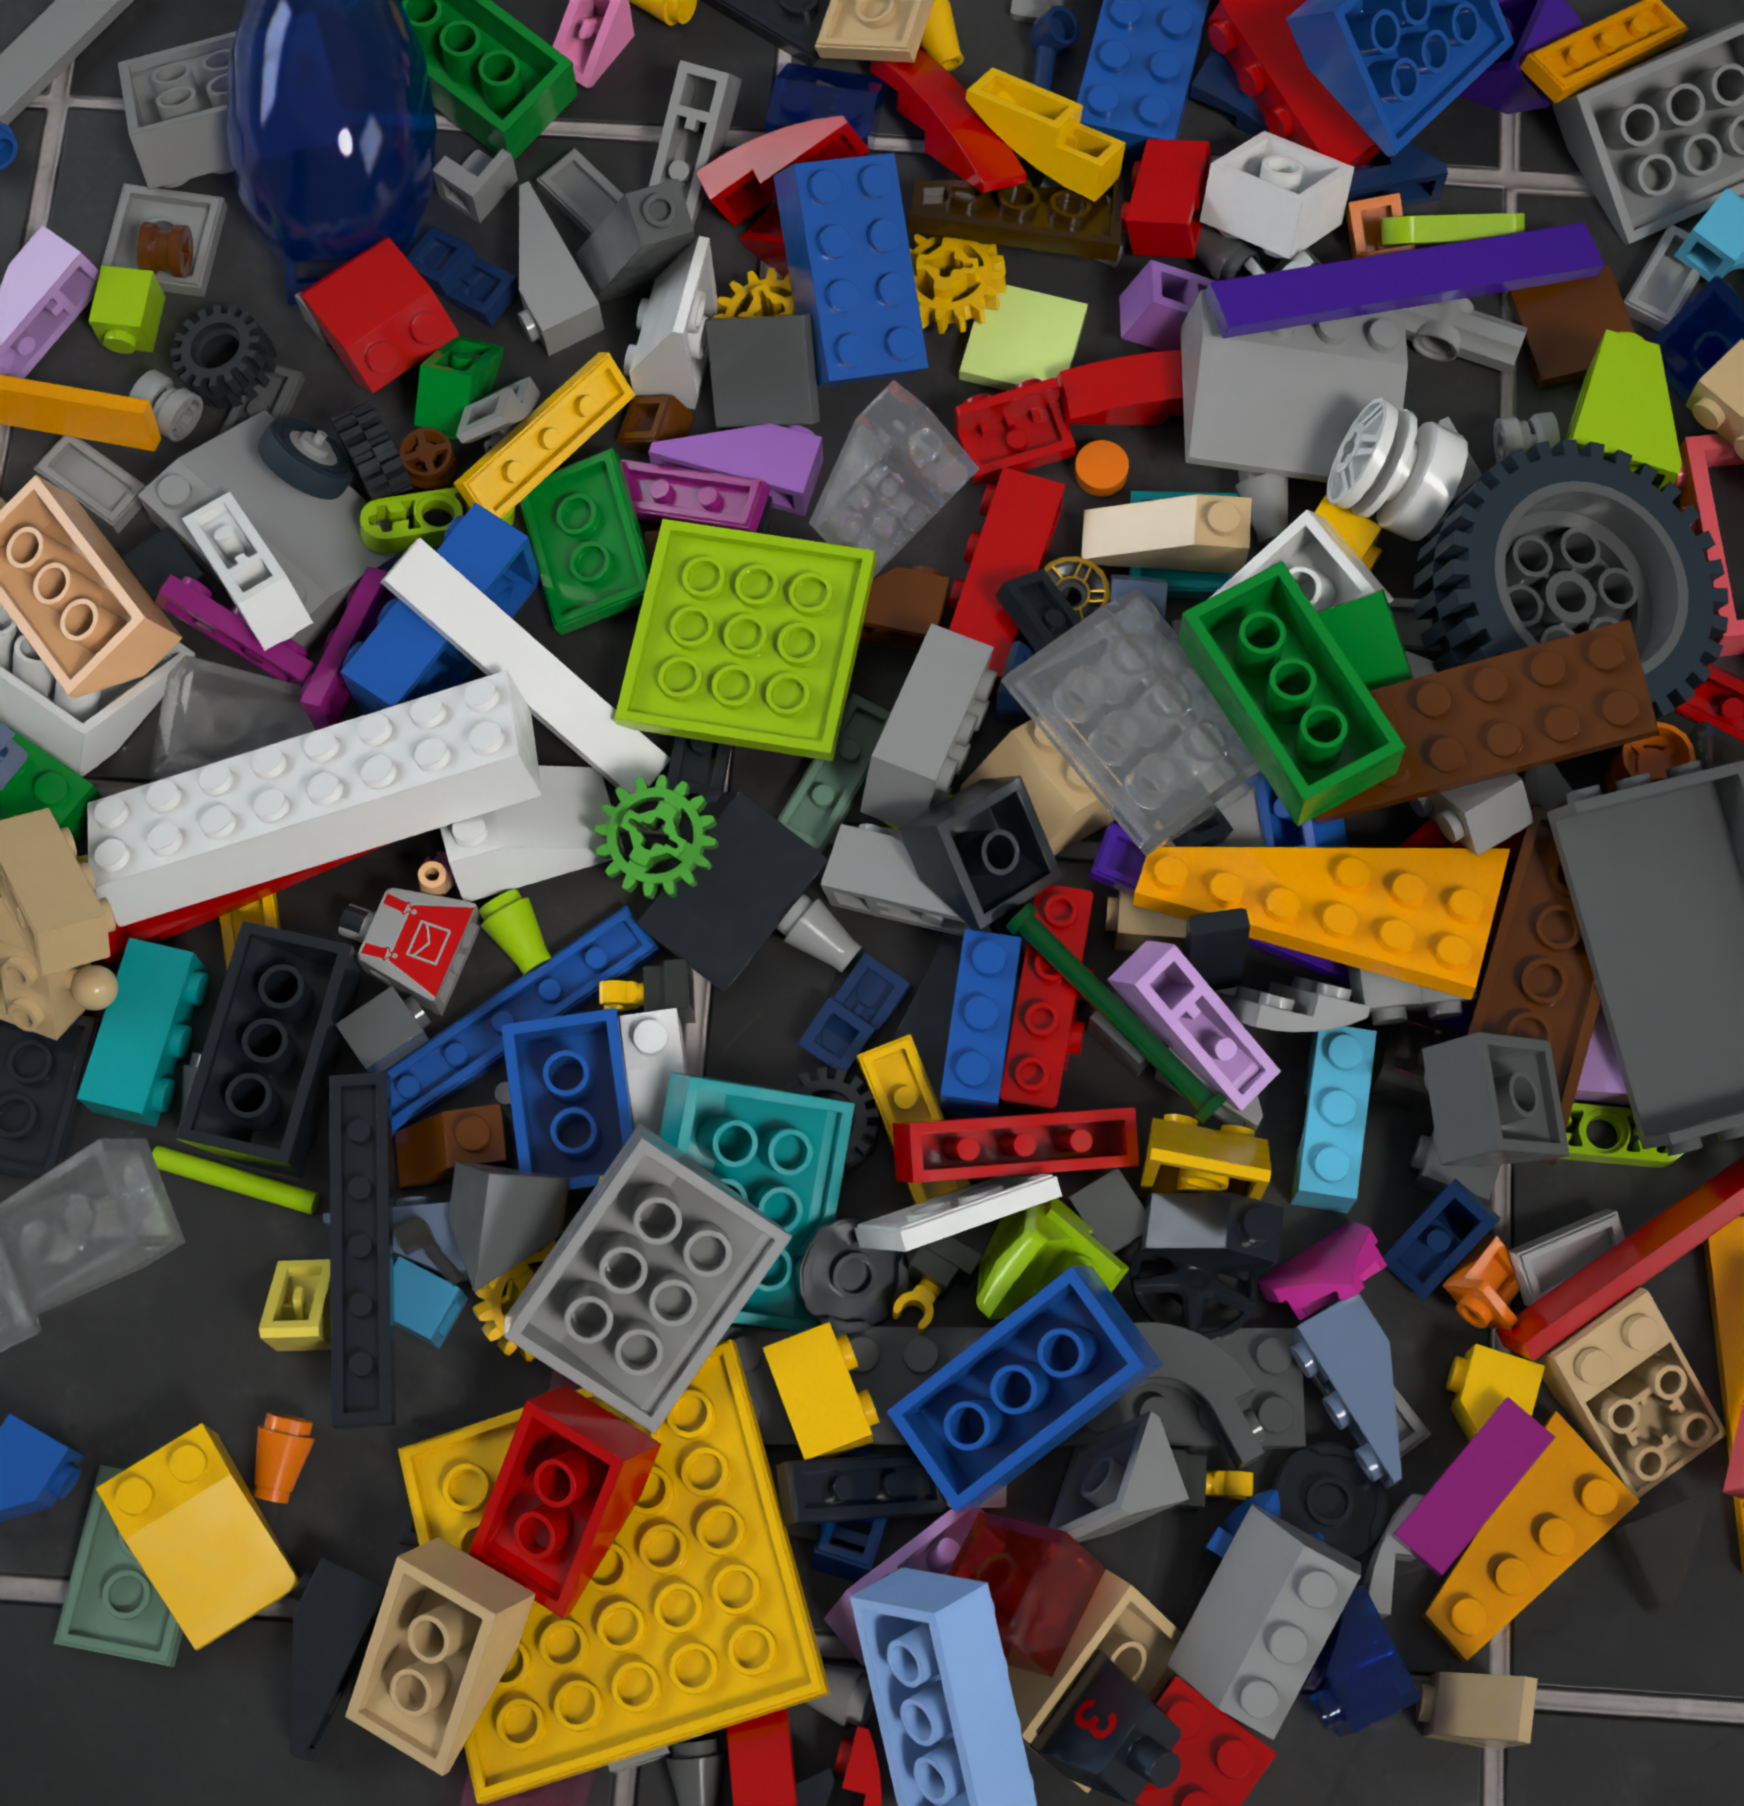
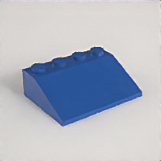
[1286,0,1514,156]

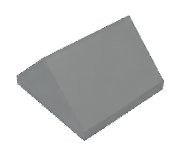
[1043,1411,1189,1549]

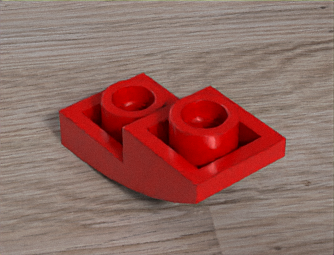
[834,1726,882,1806]

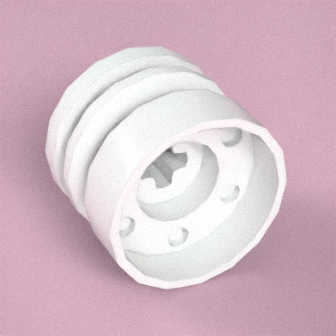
[1327,398,1468,541]

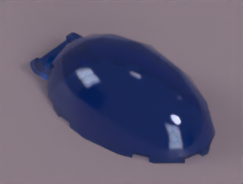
[225,0,437,306]

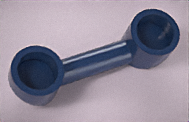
[1030,5,1080,92]

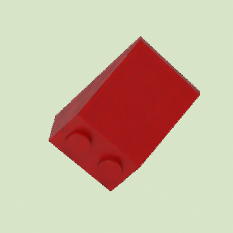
[468,1385,661,1619]

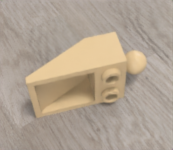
[0,897,118,1041]

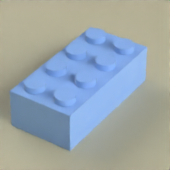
[850,1567,1037,1806]

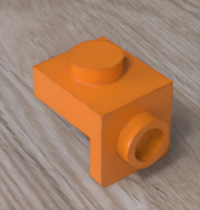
[1345,193,1415,259]
[1443,1235,1520,1330]

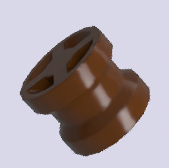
[137,222,193,278]
[399,427,458,492]

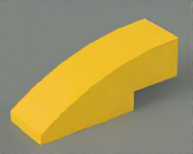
[965,67,1126,202]

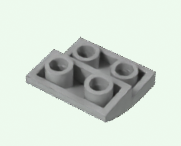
[1215,976,1370,1032]

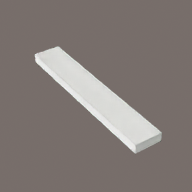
[380,538,671,794]

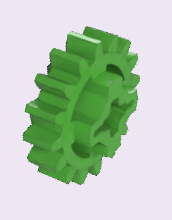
[594,775,718,899]

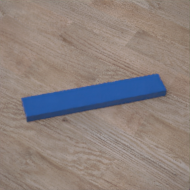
[383,905,660,1138]

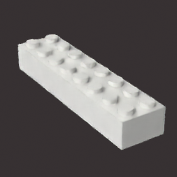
[87,670,542,927]

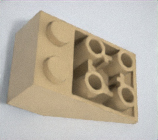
[1533,1287,1727,1499]

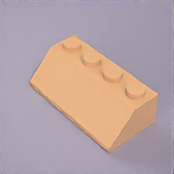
[0,475,183,698]

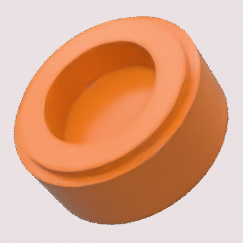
[1075,440,1129,497]

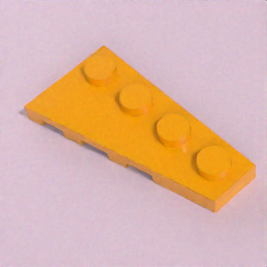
[1422,1411,1640,1662]

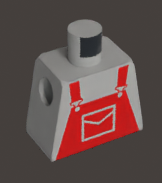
[338,888,484,1016]

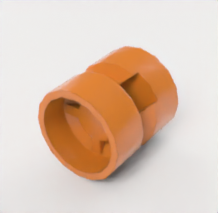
[1605,722,1696,793]

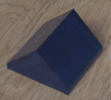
[1650,275,1744,403]

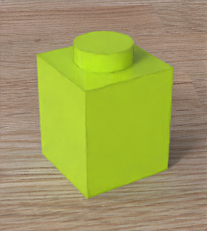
[89,265,166,354]

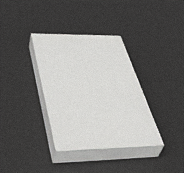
[854,1174,1062,1252]

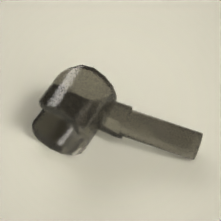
[393,1217,465,1287]

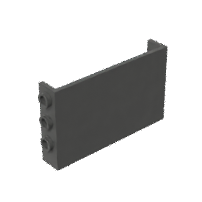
[1547,760,1744,1156]

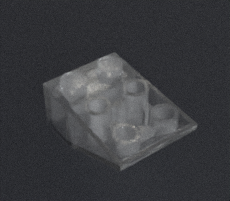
[809,380,980,578]

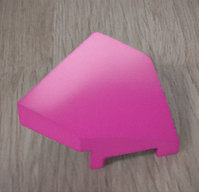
[1257,1221,1387,1320]

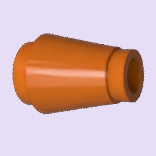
[253,1412,316,1503]

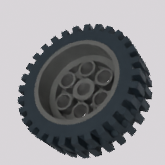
[1414,439,1729,721]

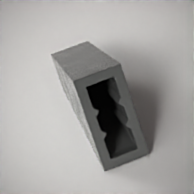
[576,178,695,303]

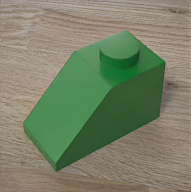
[414,336,504,439]

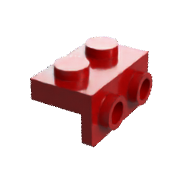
[954,378,1076,486]

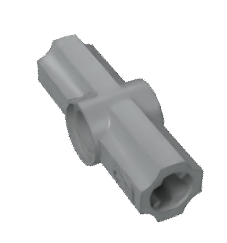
[1368,298,1528,374]

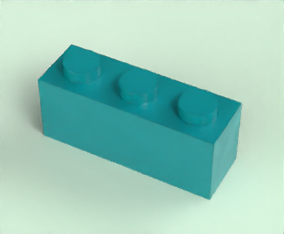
[77,938,209,1127]

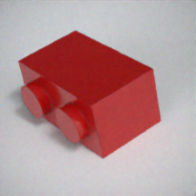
[1120,139,1212,259]

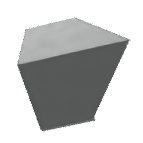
[448,1161,570,1293]

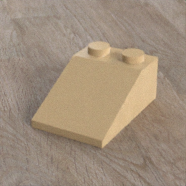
[345,1537,536,1776]

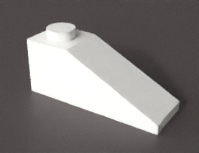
[182,491,313,651]
[620,1008,688,1136]

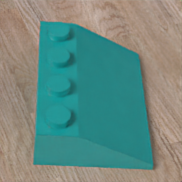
[659,1071,855,1332]

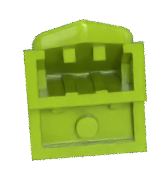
[976,1198,1129,1320]

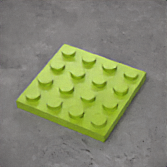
[614,519,877,761]

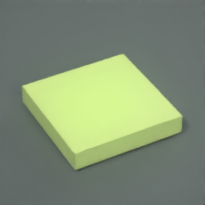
[959,285,1088,404]

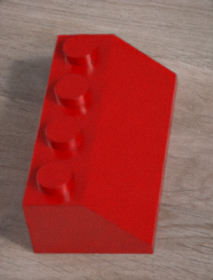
[1204,0,1381,168]

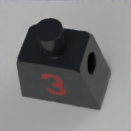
[1029,1650,1181,1803]

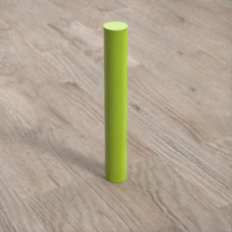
[150,1145,320,1215]

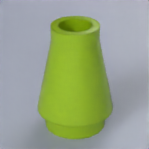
[479,889,552,976]

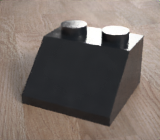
[898,776,1063,930]

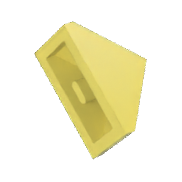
[259,1259,331,1351]

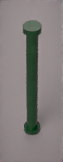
[1006,903,1227,1124]

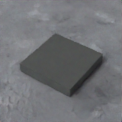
[706,313,820,428]

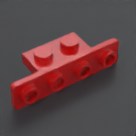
[1000,885,1095,1111]

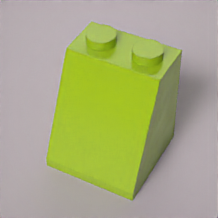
[1565,329,1682,490]

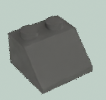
[1422,1032,1570,1167]

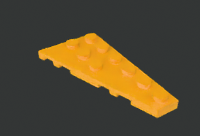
[1132,847,1510,1000]

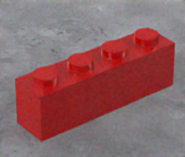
[941,467,1065,696]
[892,1108,1139,1183]

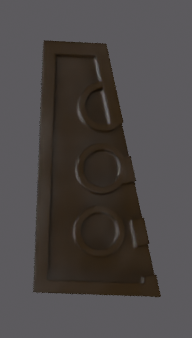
[908,178,1125,262]

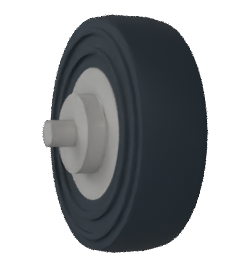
[258,418,355,500]

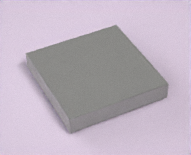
[100,183,228,297]

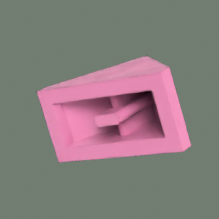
[552,0,634,88]

